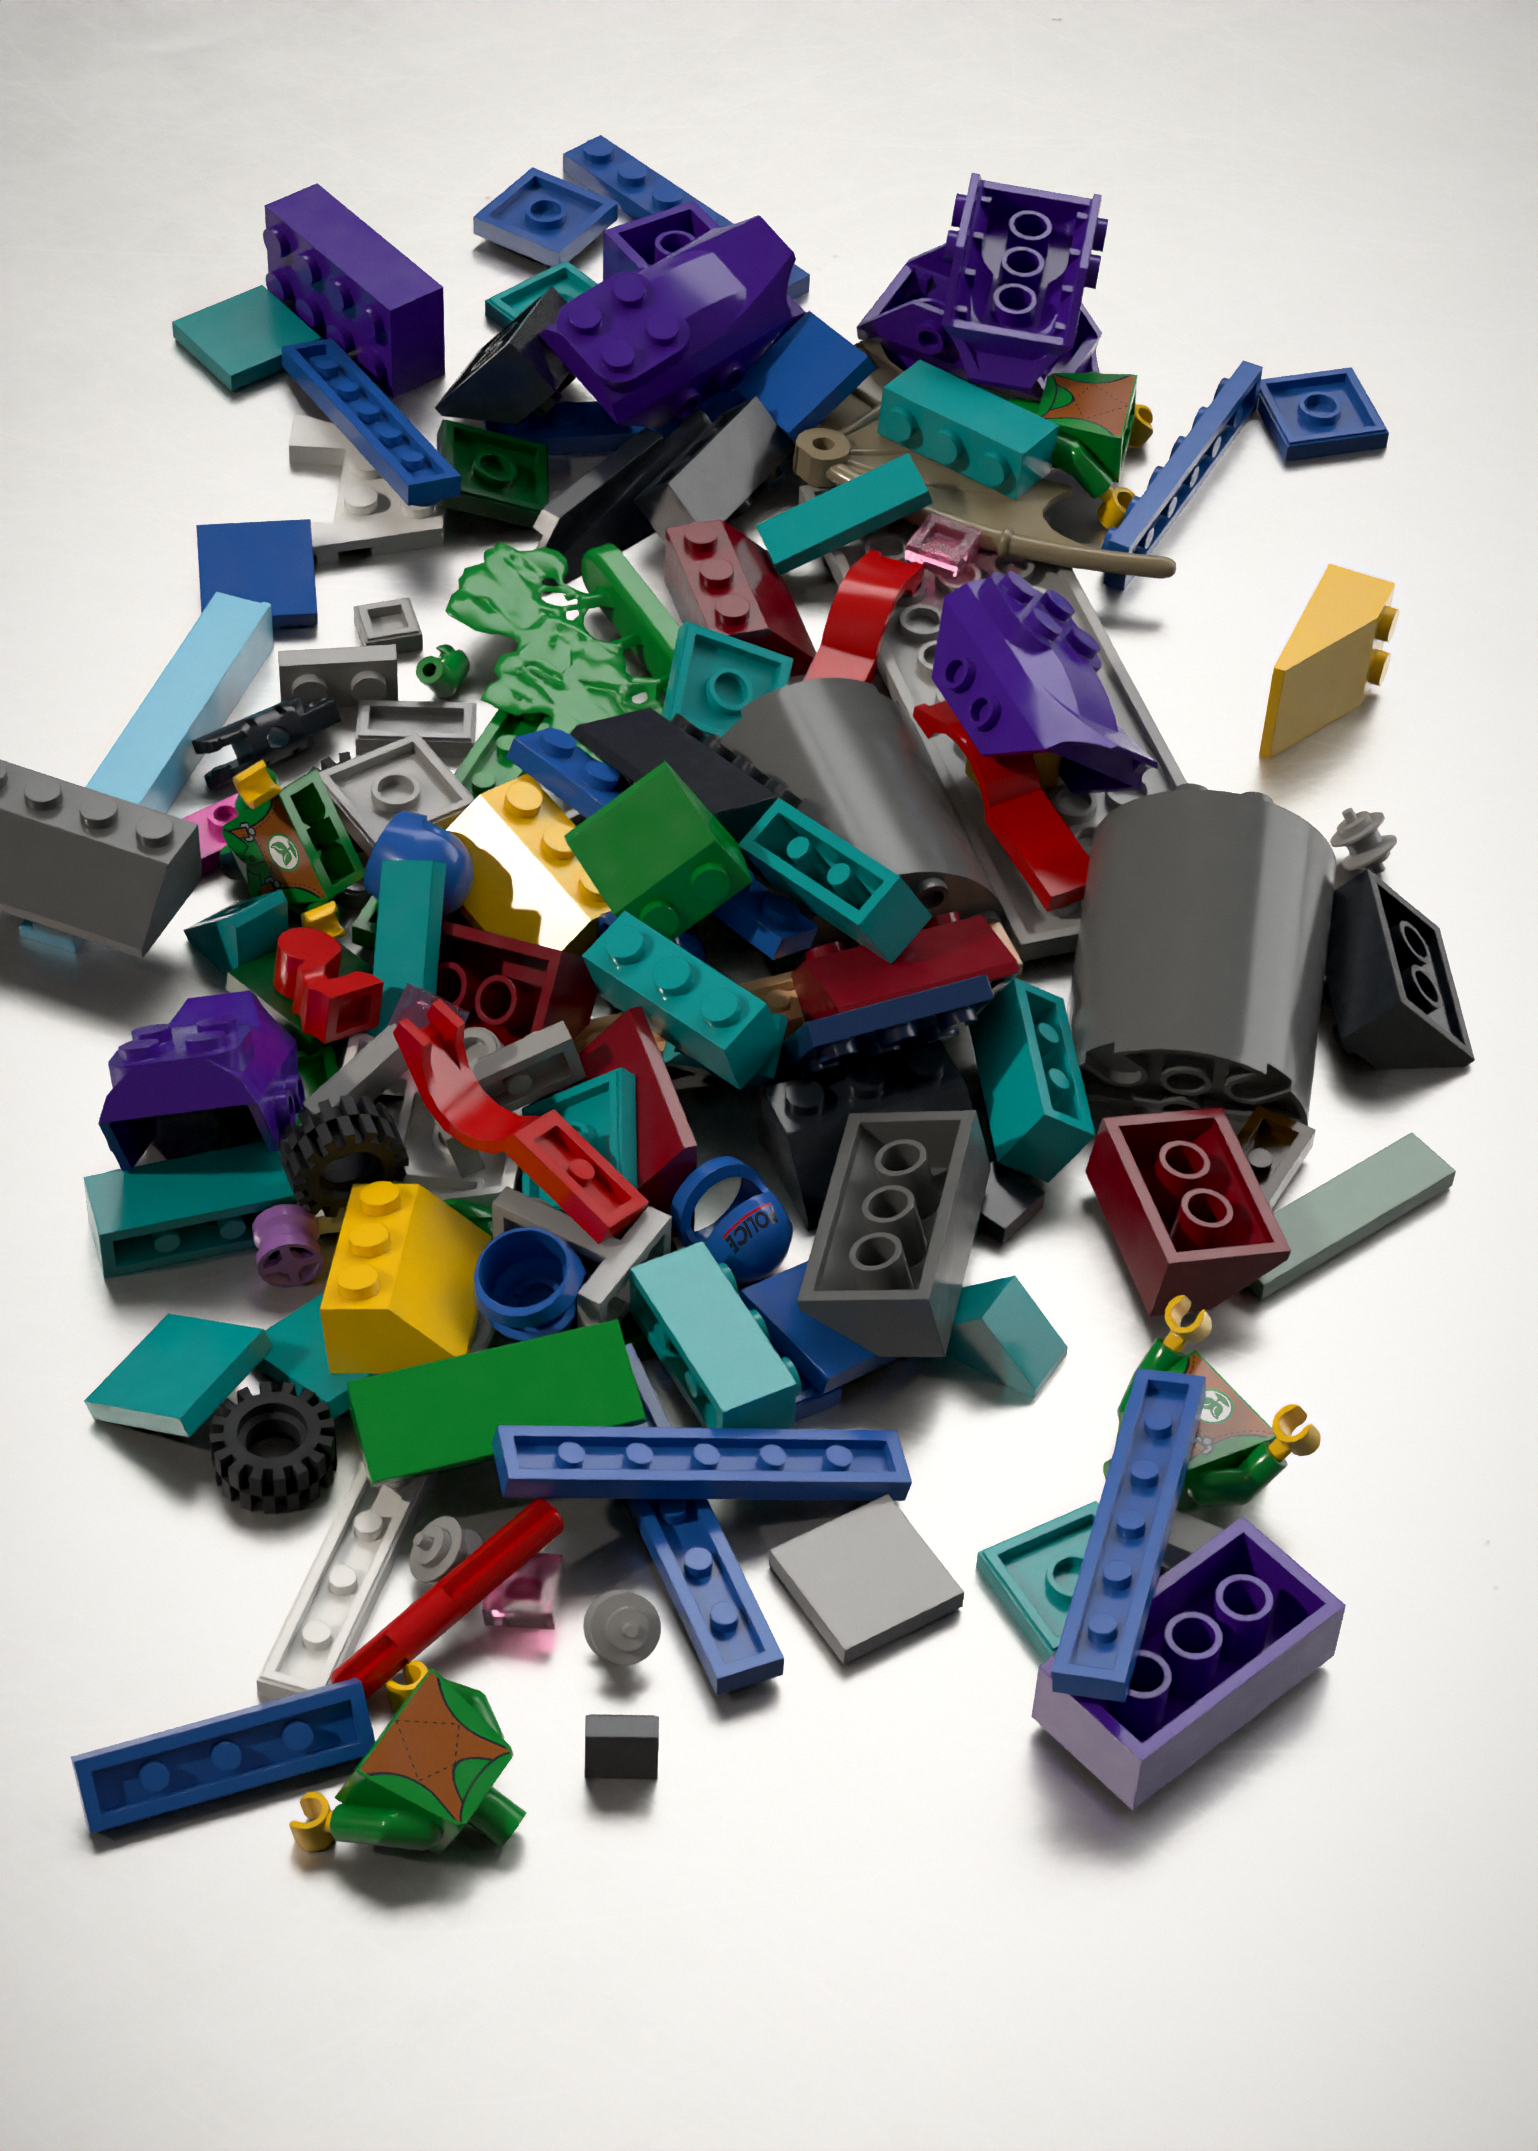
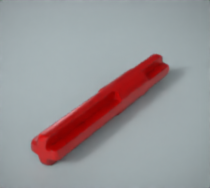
[330,1498,564,1699]

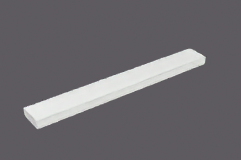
[256,1311,501,1699]

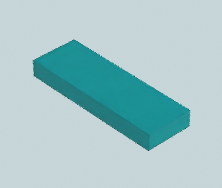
[756,453,933,576]
[368,860,446,1038]

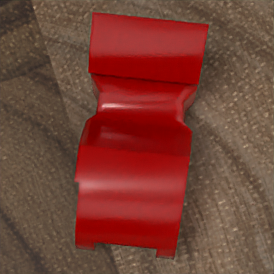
[273,927,384,1044]

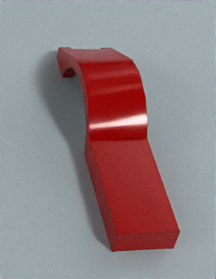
[803,550,924,684]
[912,700,1089,912]
[393,999,649,1244]

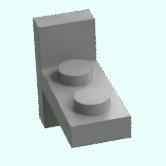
[432,1021,587,1179]
[492,1186,672,1328]

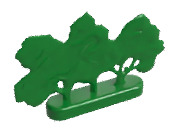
[445,542,680,762]

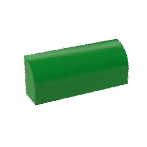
[347,1319,646,1488]

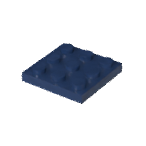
[766,974,994,1086]

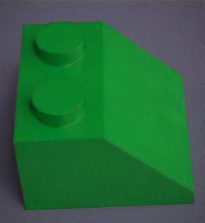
[564,761,753,941]

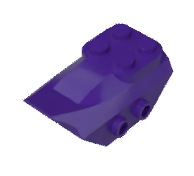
[942,173,1109,392]
[538,215,796,428]
[856,243,1102,401]
[931,571,1158,794]
[98,990,305,1171]

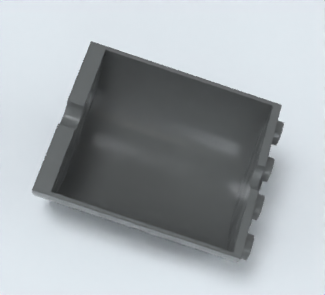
[712,678,1006,976]
[1067,783,1337,1126]

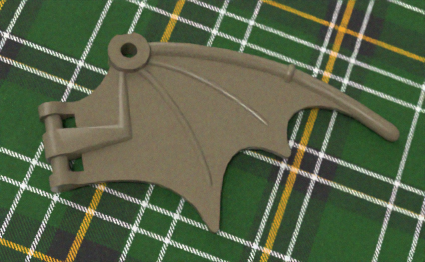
[793,338,1177,579]

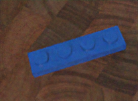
[70,1677,375,1833]

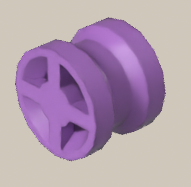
[252,1204,323,1288]

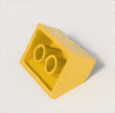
[446,774,611,956]
[320,1181,492,1374]

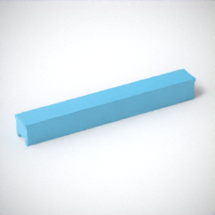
[19,592,274,954]

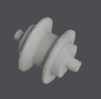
[1330,807,1397,874]
[409,1516,485,1586]
[583,1590,661,1665]

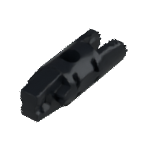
[191,696,342,790]

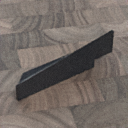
[533,409,712,594]

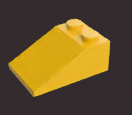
[1259,563,1399,759]

